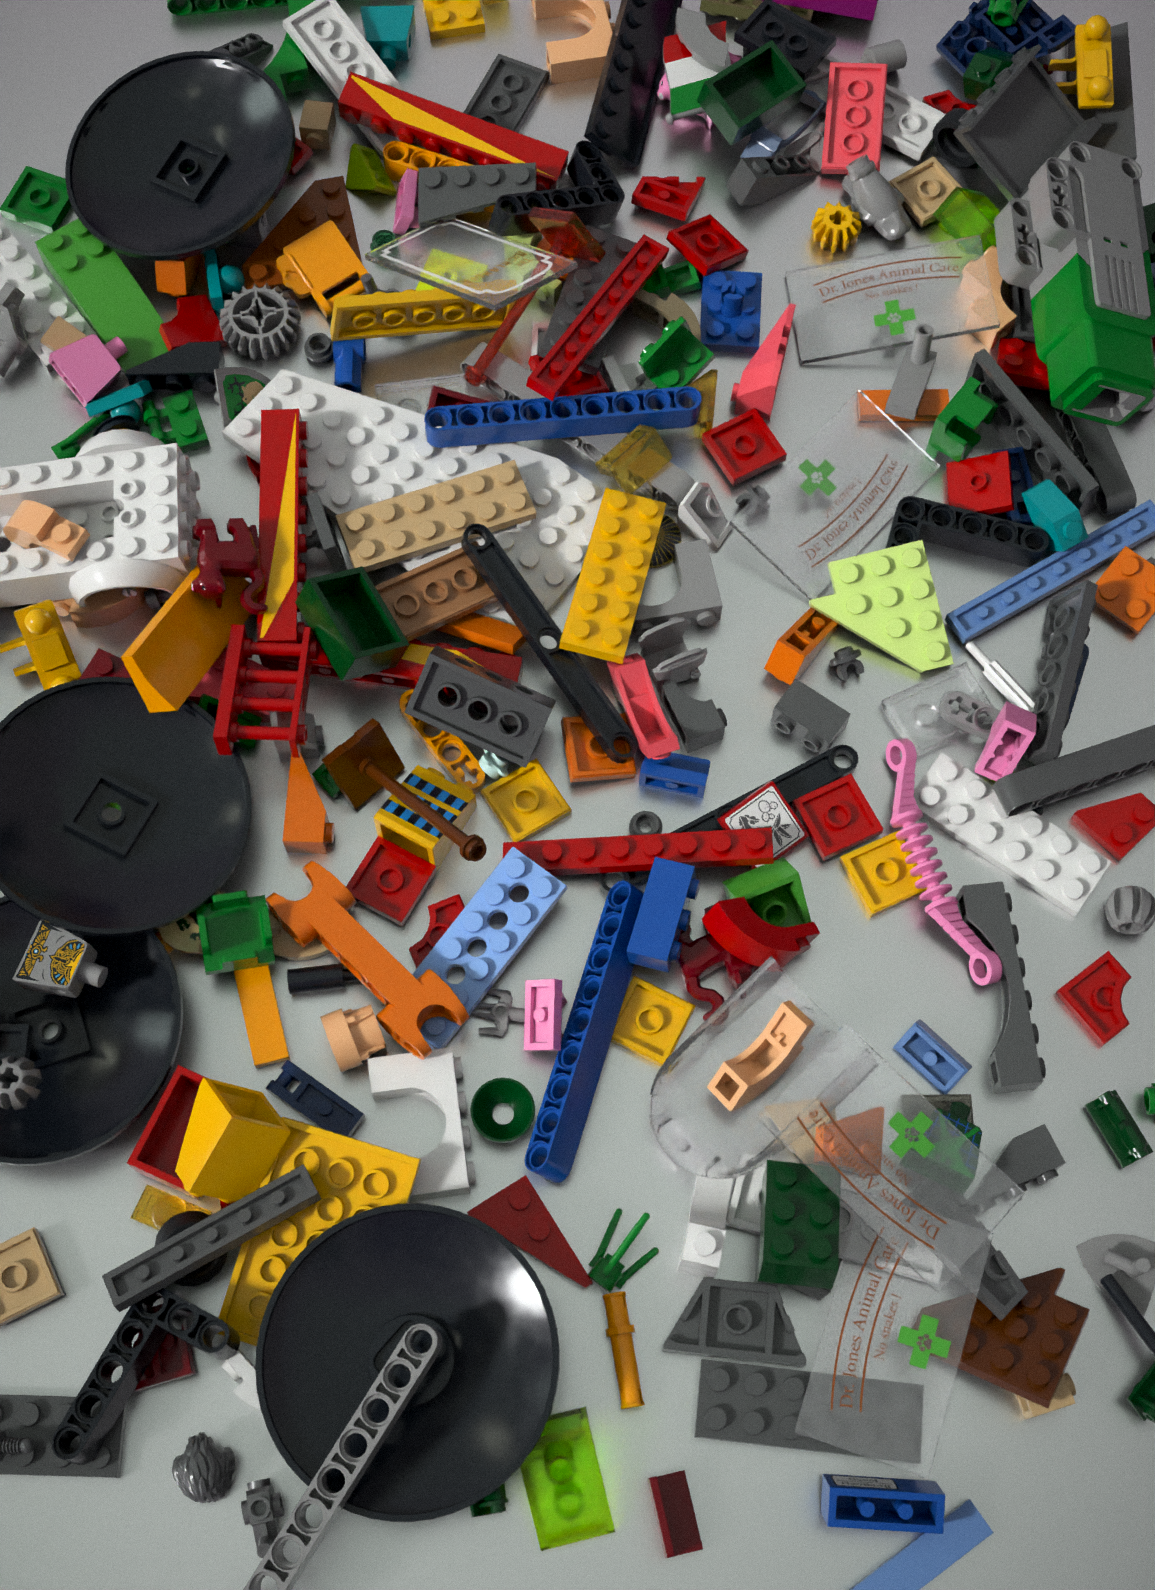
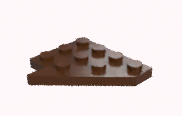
[910,1268,1090,1409]

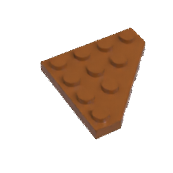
[242,176,362,291]

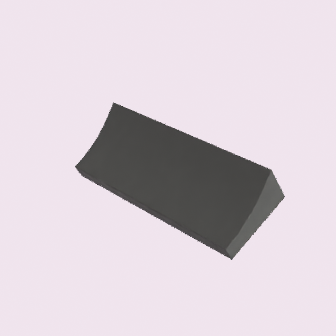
[1065,22,1137,160]
[964,348,1099,518]

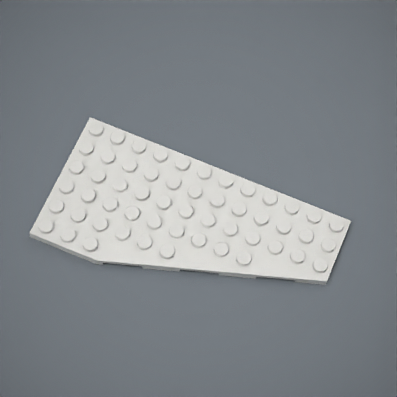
[222,369,604,626]

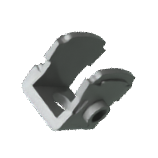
[638,617,707,693]

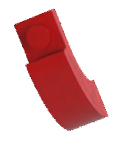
[701,897,820,968]

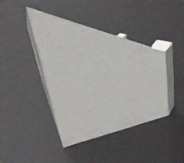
[676,482,734,549]

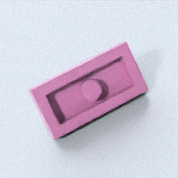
[393,168,437,236]
[524,979,567,1052]

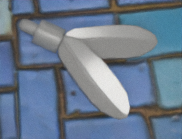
[783,119,825,173]

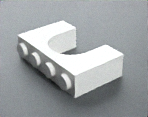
[367,1047,476,1202]

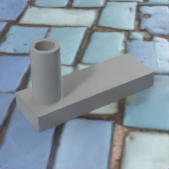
[884,324,937,420]

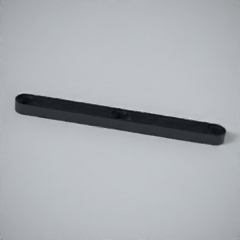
[461,524,638,764]
[599,745,858,896]

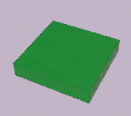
[0,166,72,233]

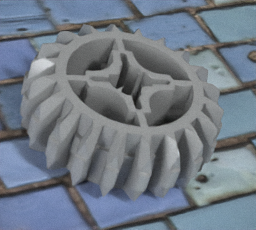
[219,282,301,361]

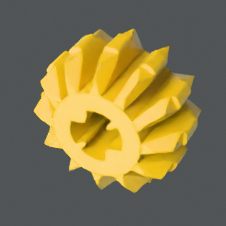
[811,201,862,253]

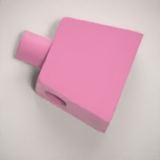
[49,334,128,409]

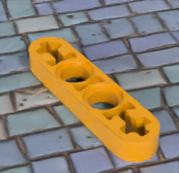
[399,689,486,794]

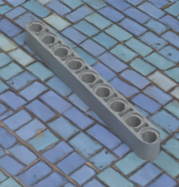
[460,342,695,511]
[243,1324,442,1590]

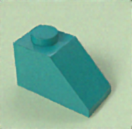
[1021,479,1089,552]

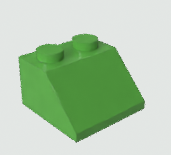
[722,857,811,927]

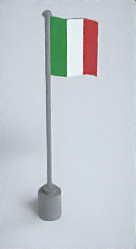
[663,20,907,125]

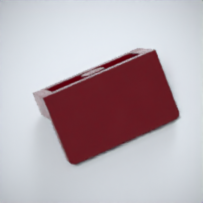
[647,1470,703,1558]

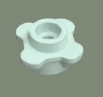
[479,749,511,779]

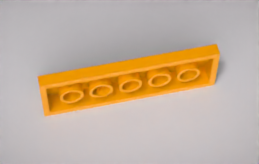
[121,564,258,713]

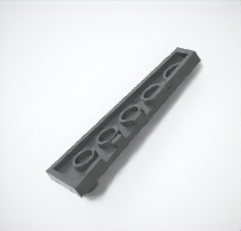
[1027,580,1098,765]

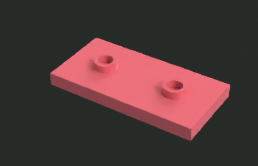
[821,62,888,174]

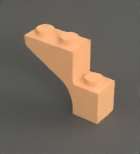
[959,245,1017,350]

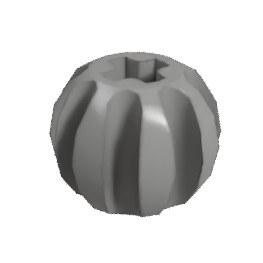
[1105,886,1155,934]
[0,1056,43,1110]

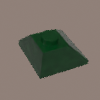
[963,47,1043,101]

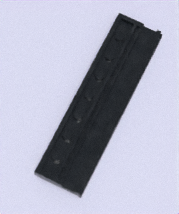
[584,0,683,170]

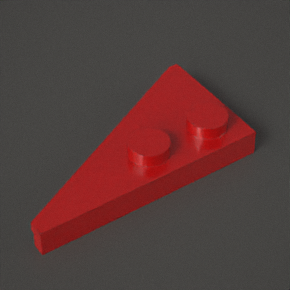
[467,1175,593,1289]

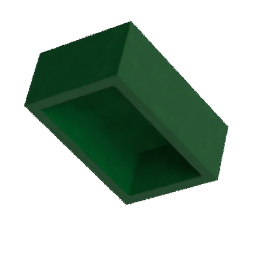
[697,40,807,146]
[295,566,410,682]
[758,1160,840,1289]

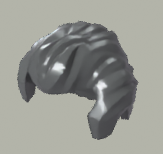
[172,1432,236,1503]

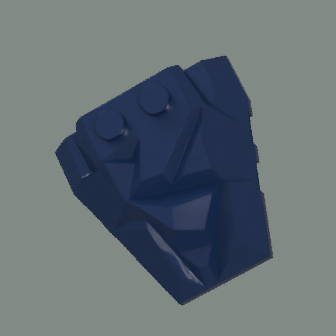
[936,0,1076,77]

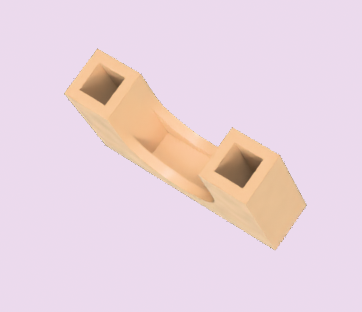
[531,0,615,85]

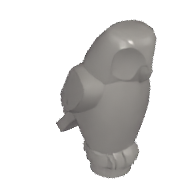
[842,154,911,241]

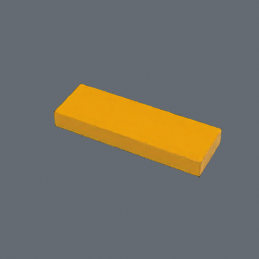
[234,965,290,1069]

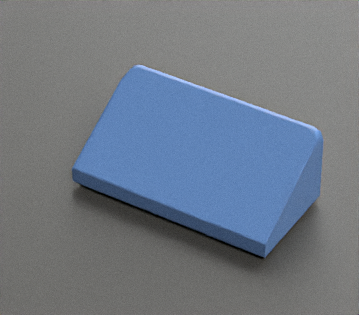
[893,1019,972,1095]

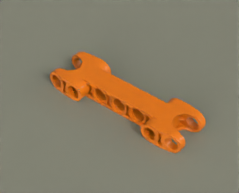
[265,861,470,1060]

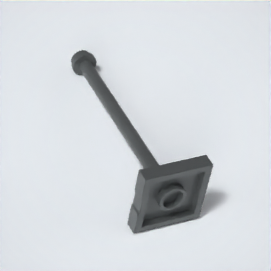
[144,492,348,609]

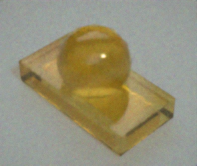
[130,1185,213,1231]

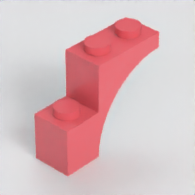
[607,653,680,760]

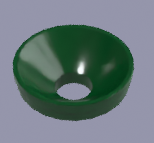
[470,1078,535,1143]

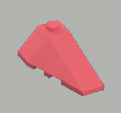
[730,303,796,421]

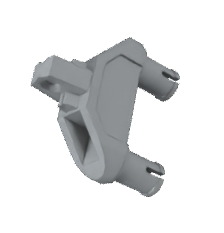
[0,282,28,377]

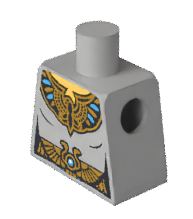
[13,921,108,998]

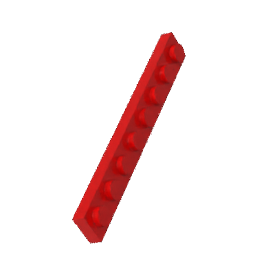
[526,234,669,401]
[503,827,774,876]

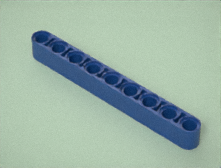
[424,386,702,448]
[525,880,644,1183]

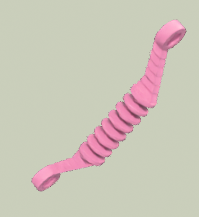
[886,738,1002,986]

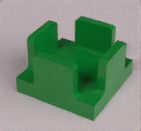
[925,376,998,462]
[196,890,275,975]

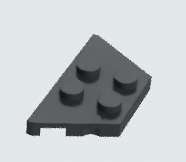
[663,1277,806,1366]

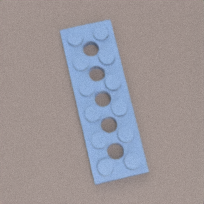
[412,847,568,1049]

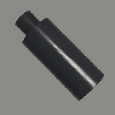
[287,963,358,994]

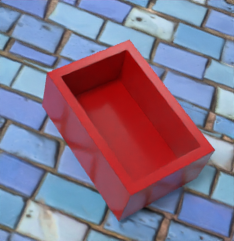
[127,1065,207,1200]

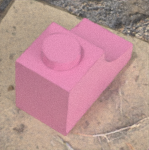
[974,701,1037,781]

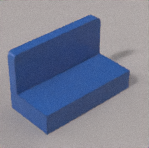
[639,752,710,798]

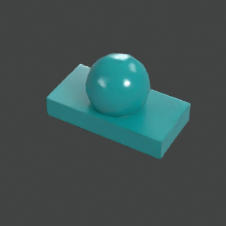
[204,249,245,316]
[85,380,153,424]

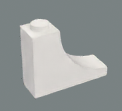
[677,1164,735,1278]

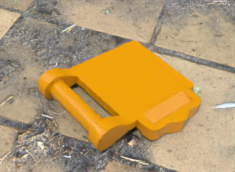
[276,220,377,318]

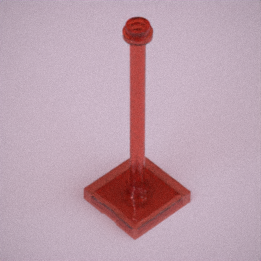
[463,207,606,387]

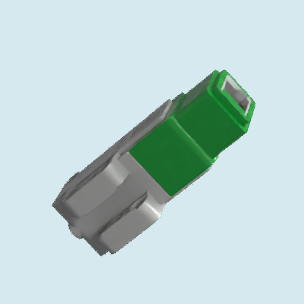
[994,141,1155,426]

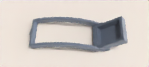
[740,89,827,158]

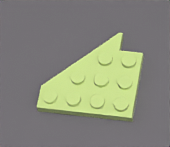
[809,540,954,673]

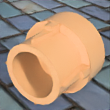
[320,1004,387,1073]

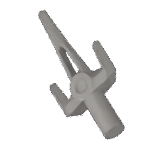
[471,988,525,1036]

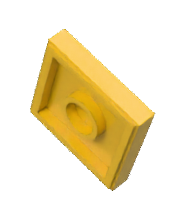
[480,758,572,842]
[839,830,927,918]
[611,975,696,1069]

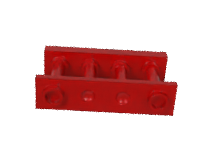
[213,624,319,758]

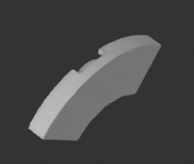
[675,8,729,73]

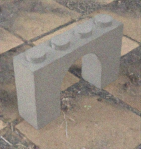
[581,539,723,637]

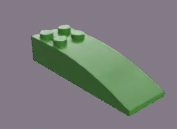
[35,218,168,377]

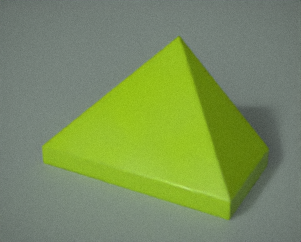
[345,143,397,196]

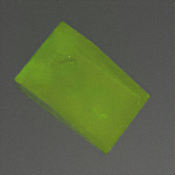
[520,1406,615,1551]

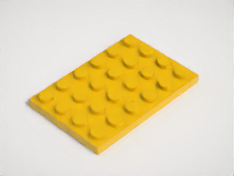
[217,1117,422,1346]

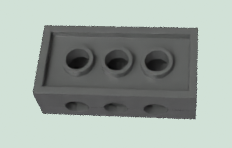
[404,646,556,768]

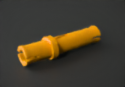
[602,1291,645,1409]

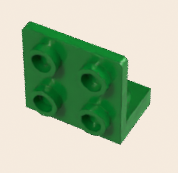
[638,316,715,389]

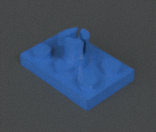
[700,270,762,354]

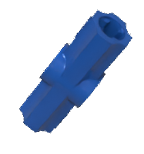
[333,339,366,393]

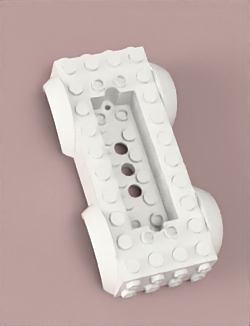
[0,429,201,608]

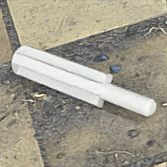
[965,641,1035,713]

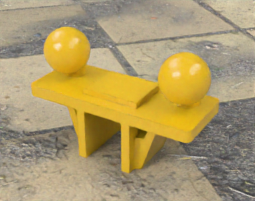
[1048,15,1114,109]
[0,599,81,691]

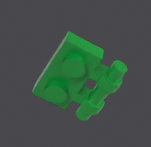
[142,390,210,453]

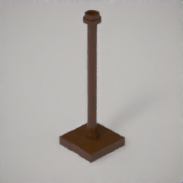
[322,718,487,862]

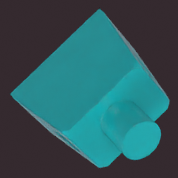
[360,5,416,71]

